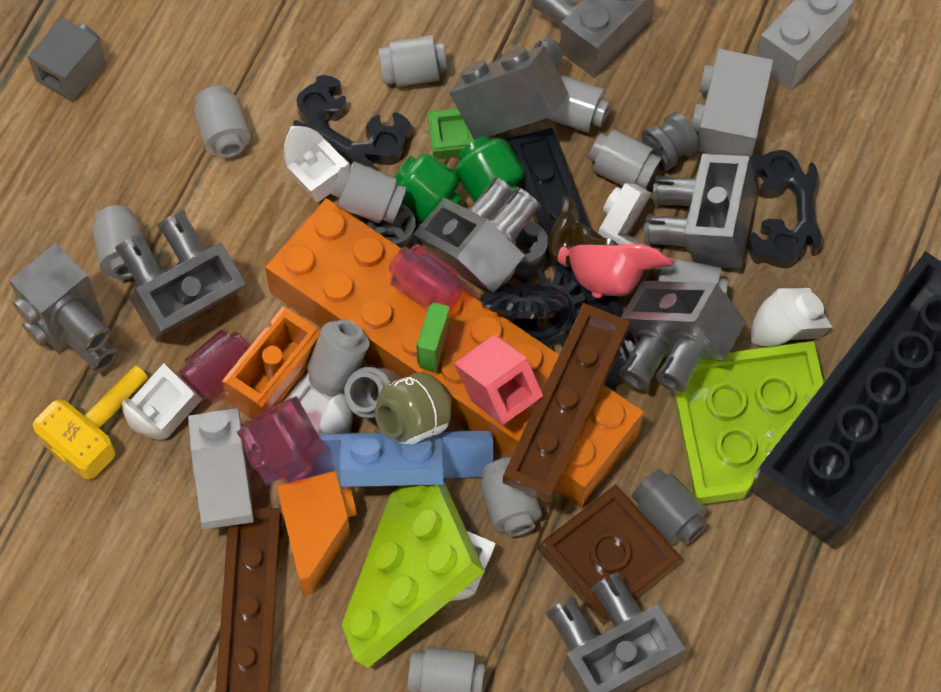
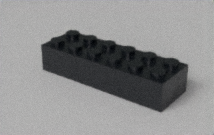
[750,251,941,549]

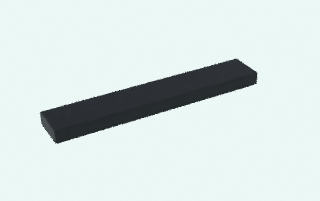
[508,127,636,388]

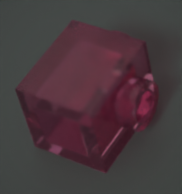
[236,396,326,485]

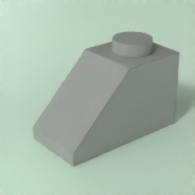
[188,408,254,530]

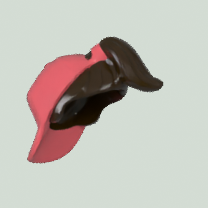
[548,195,674,298]

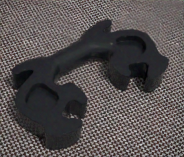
[293,75,413,169]
[748,150,822,269]

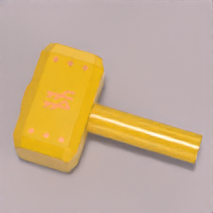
[32,365,149,480]

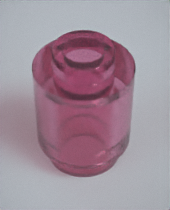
[388,244,465,311]
[178,330,250,401]

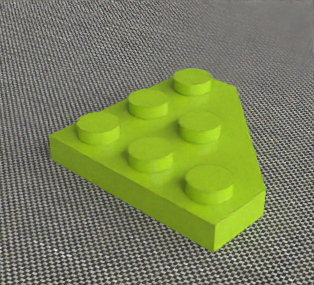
[672,341,824,504]
[341,480,485,669]

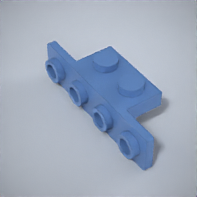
[291,431,493,487]

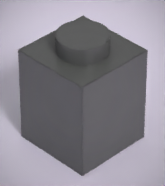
[28,17,106,102]

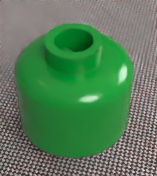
[455,135,525,202]
[394,153,462,223]

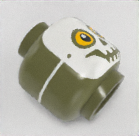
[375,372,452,445]

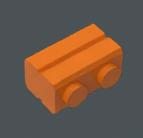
[222,307,321,428]

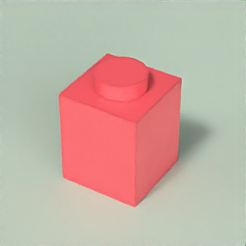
[454,335,543,425]

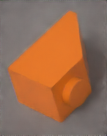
[276,471,357,596]

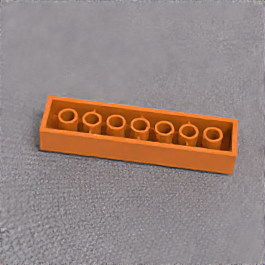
[265,198,644,509]

